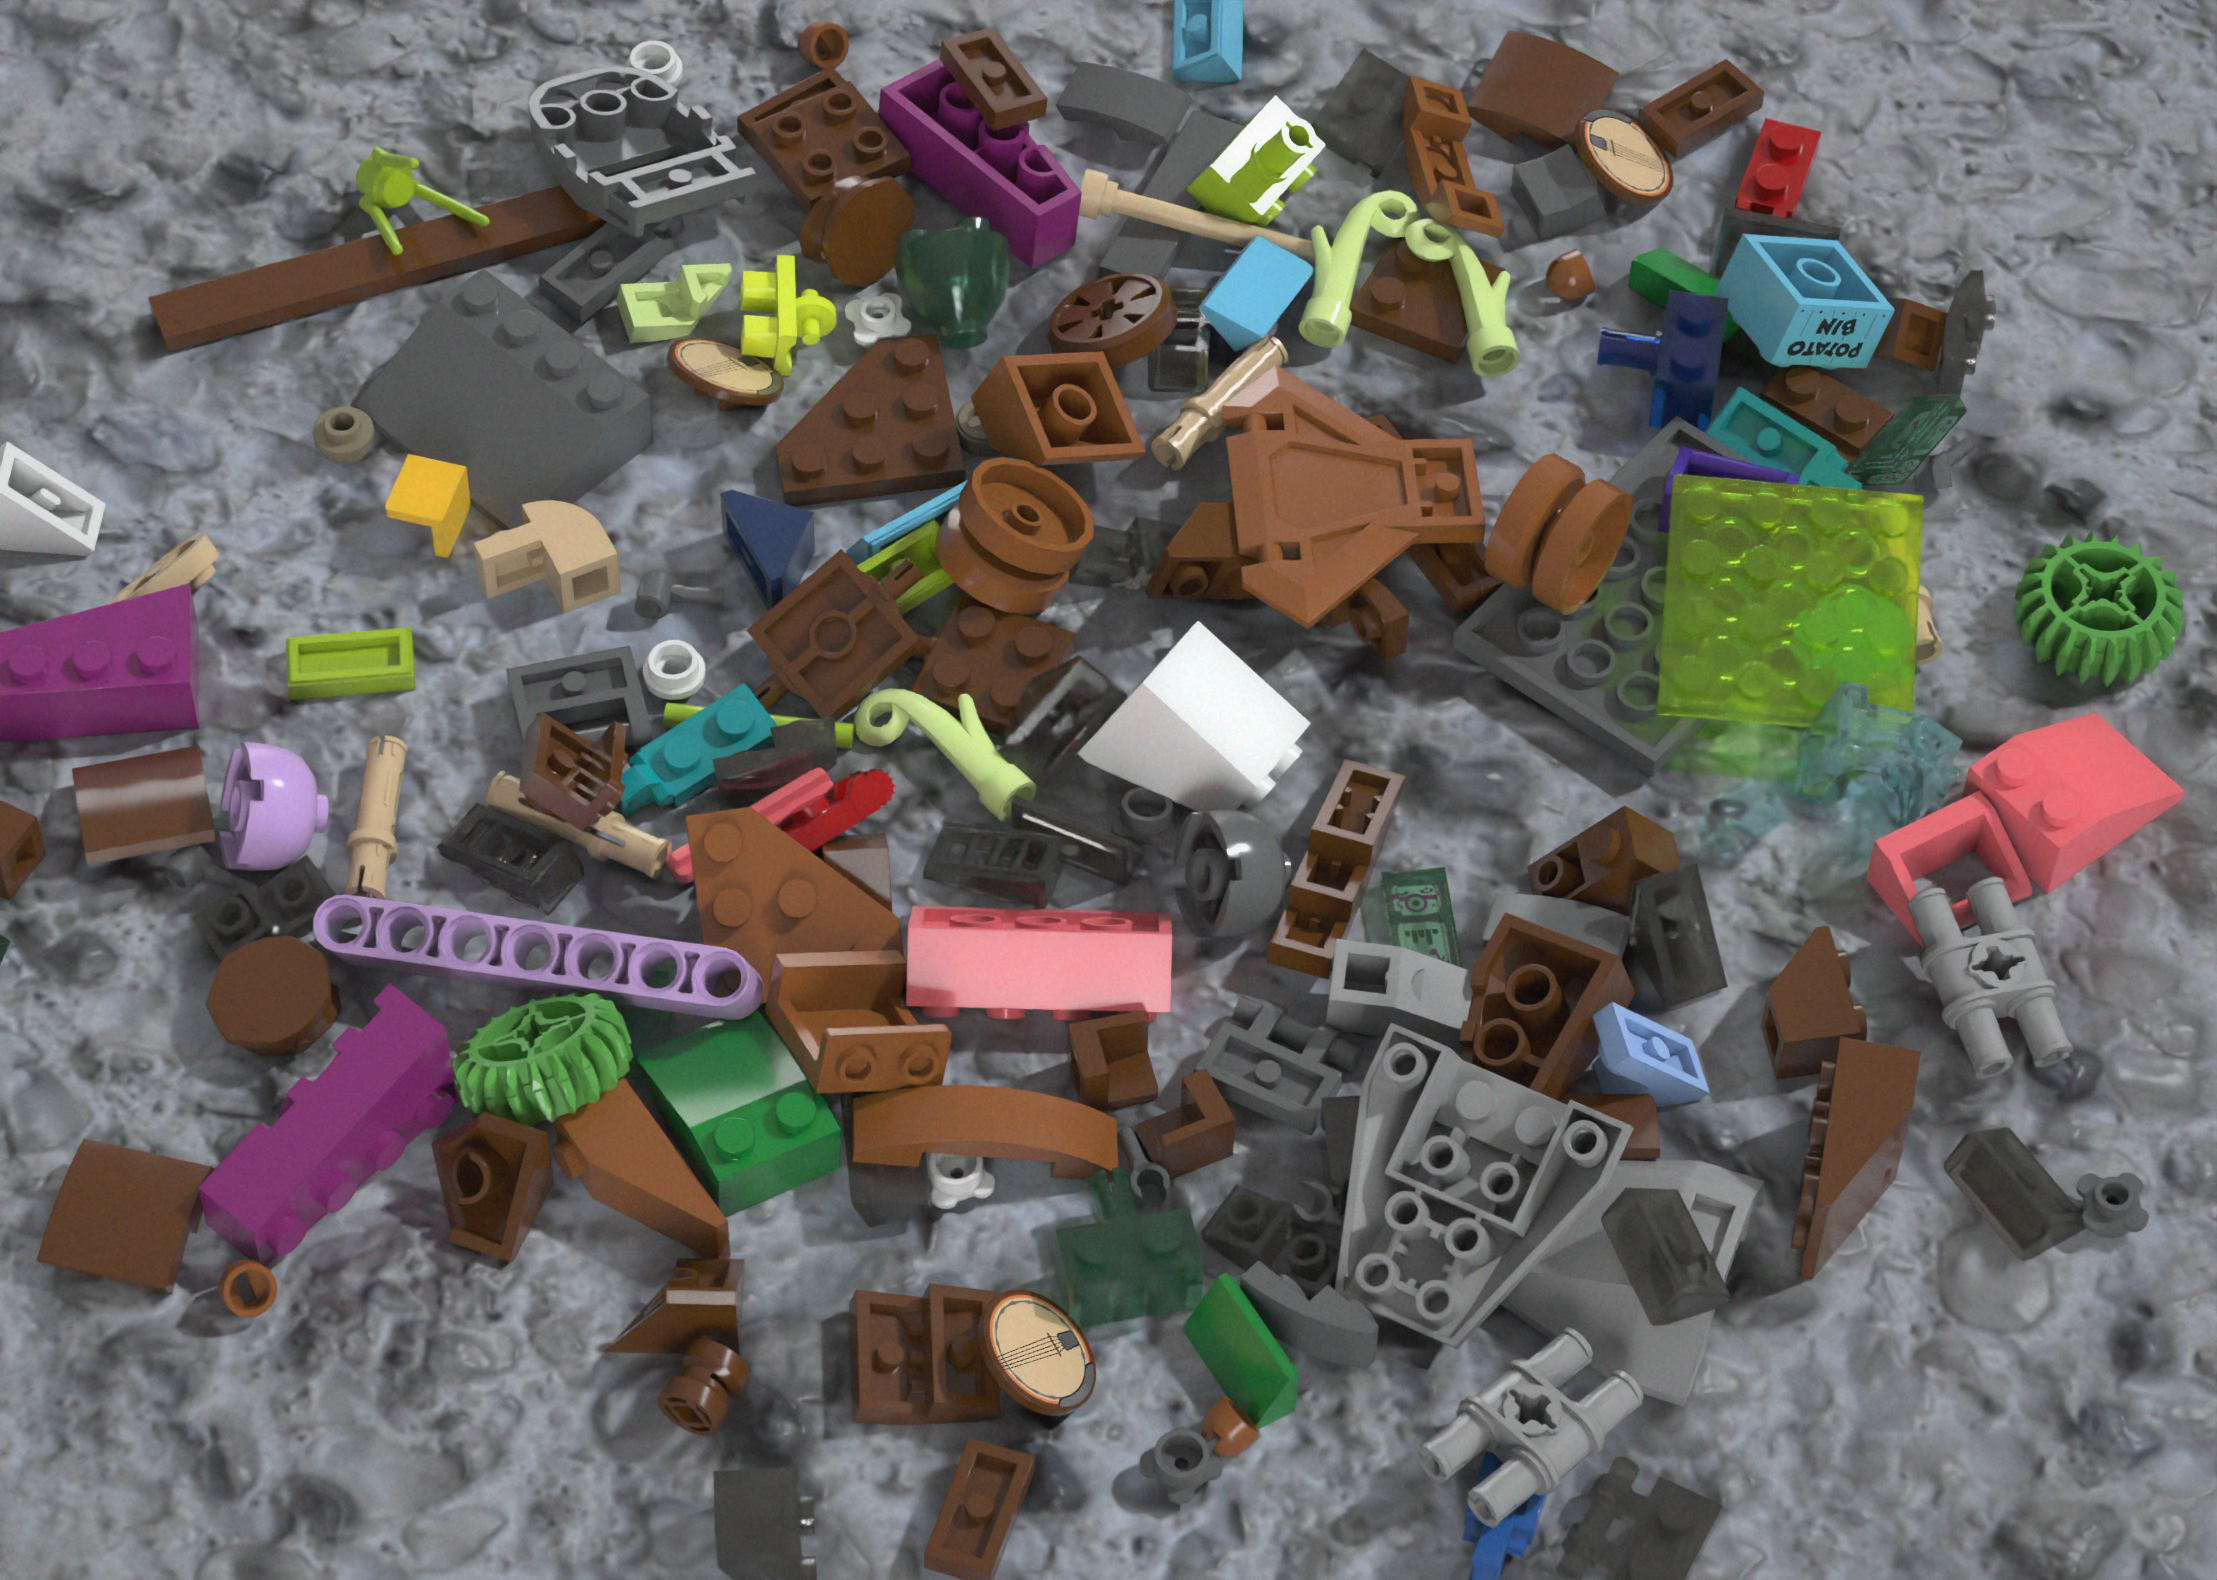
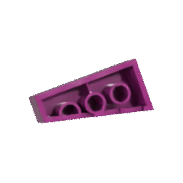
[878,59,1082,269]
[0,583,199,742]
[198,983,457,1267]

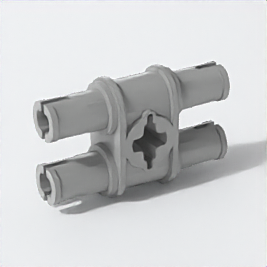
[1907,877,2073,1079]
[1417,1327,1643,1528]

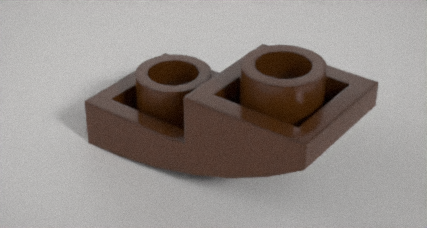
[1323,577,1409,662]

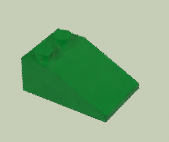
[634,1009,841,1217]

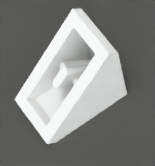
[0,442,106,556]

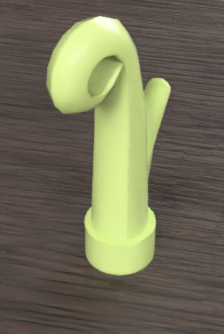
[1299,190,1421,348]
[1405,218,1520,378]
[853,688,1037,822]

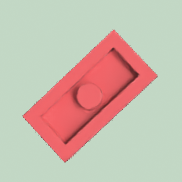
[1866,790,2032,947]

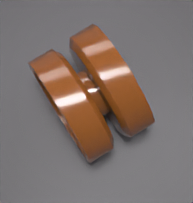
[1485,453,1633,615]
[935,457,1094,615]

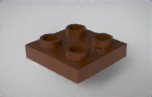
[750,81,911,214]

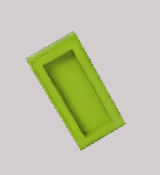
[286,627,416,700]

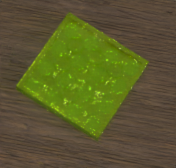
[1656,474,1924,736]

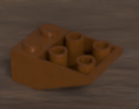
[1791,1037,1921,1279]

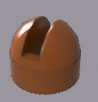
[798,21,849,69]
[1546,249,1595,301]
[218,1260,277,1317]
[1201,1395,1262,1458]

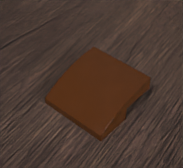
[1466,30,1619,154]
[72,745,217,865]
[36,1139,214,1294]
[849,1283,1001,1425]

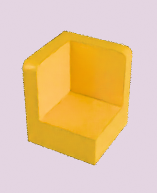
[385,454,471,558]

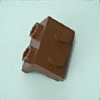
[519,711,628,832]

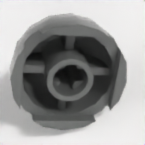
[1174,809,1291,939]

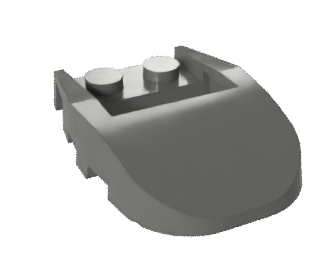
[528,66,756,237]

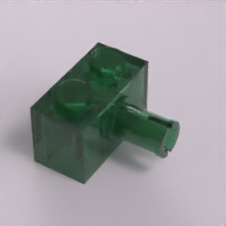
[1055,1168,1204,1328]

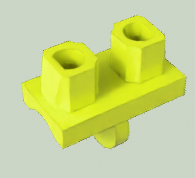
[740,255,837,376]

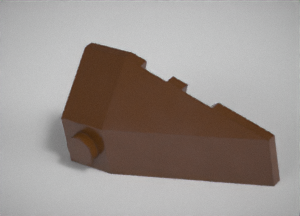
[1459,912,1635,1101]

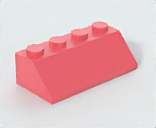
[906,906,1172,1022]

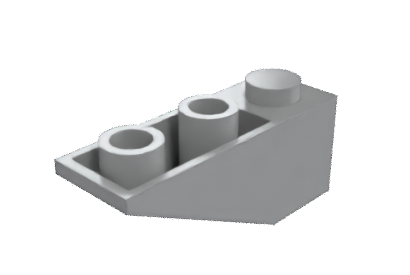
[1326,939,1473,1047]

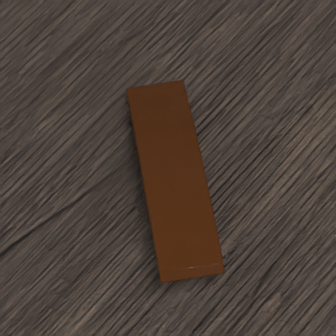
[1266,759,1406,980]

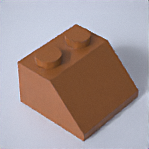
[971,351,1146,465]

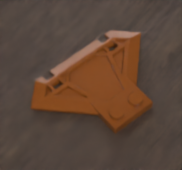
[1222,365,1486,629]

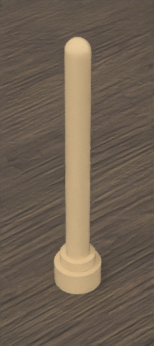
[1079,168,1331,266]

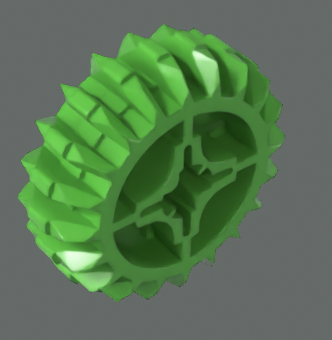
[2014,531,2184,688]
[451,991,634,1127]

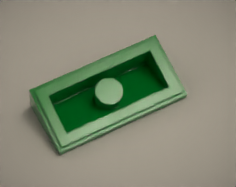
[1628,247,1740,343]
[1185,1273,1299,1429]

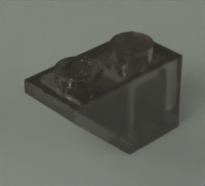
[713,1467,817,1580]

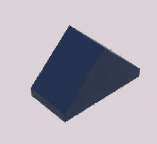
[720,489,815,611]

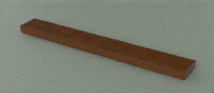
[148,185,607,353]

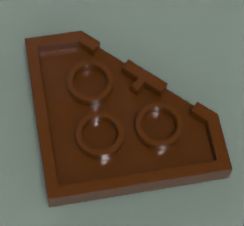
[776,334,966,507]

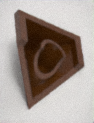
[431,1112,553,1262]
[603,1258,745,1355]

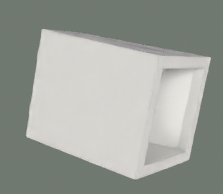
[1077,621,1311,812]

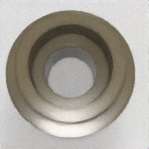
[313,407,375,464]

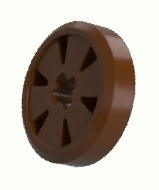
[1045,273,1178,370]

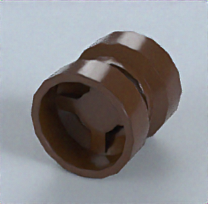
[657,1339,750,1436]

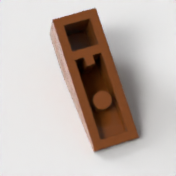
[552,1078,731,1259]

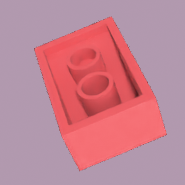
[1962,712,2185,894]

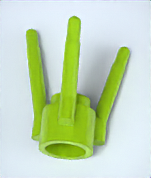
[356,147,490,255]

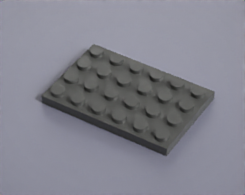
[1452,416,1875,777]

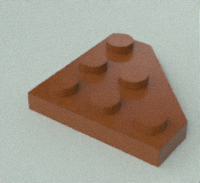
[685,807,907,1005]

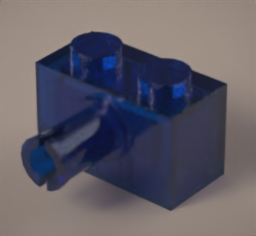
[1597,290,1729,432]

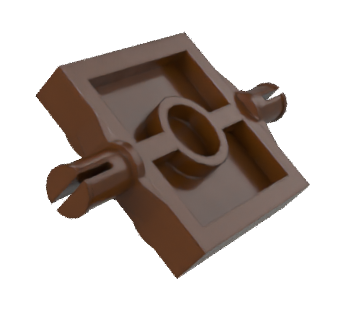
[746,549,925,722]
[911,595,1097,745]

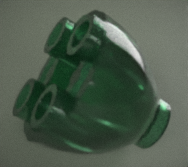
[893,217,1011,350]

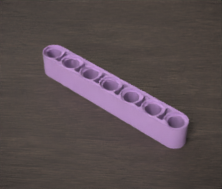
[313,895,764,1020]

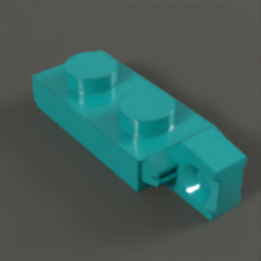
[1704,387,1866,516]
[616,683,781,818]

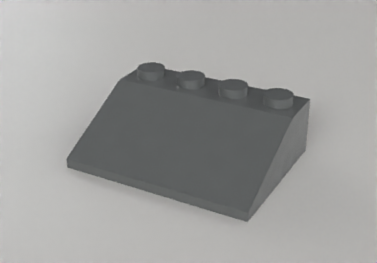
[354,268,653,530]

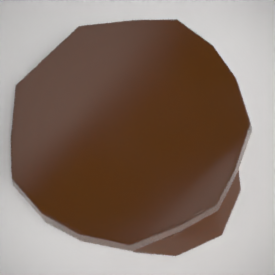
[798,176,915,287]
[206,936,341,1056]

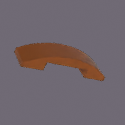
[1403,76,1505,238]
[851,1085,1119,1182]

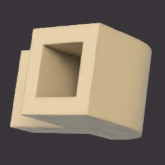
[473,500,621,613]

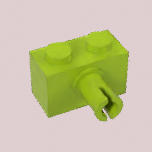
[1186,96,1325,228]

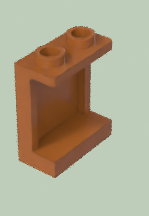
[765,950,952,1094]

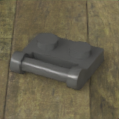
[506,645,653,752]

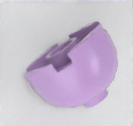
[219,742,328,871]

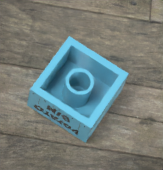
[1714,234,1895,370]

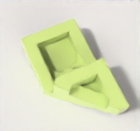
[616,263,732,344]

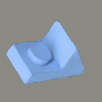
[1592,1002,1710,1108]

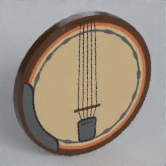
[1574,108,1673,206]
[666,338,784,411]
[978,1289,1096,1416]

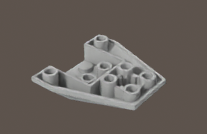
[1335,1023,1634,1350]
[1500,1159,1765,1407]

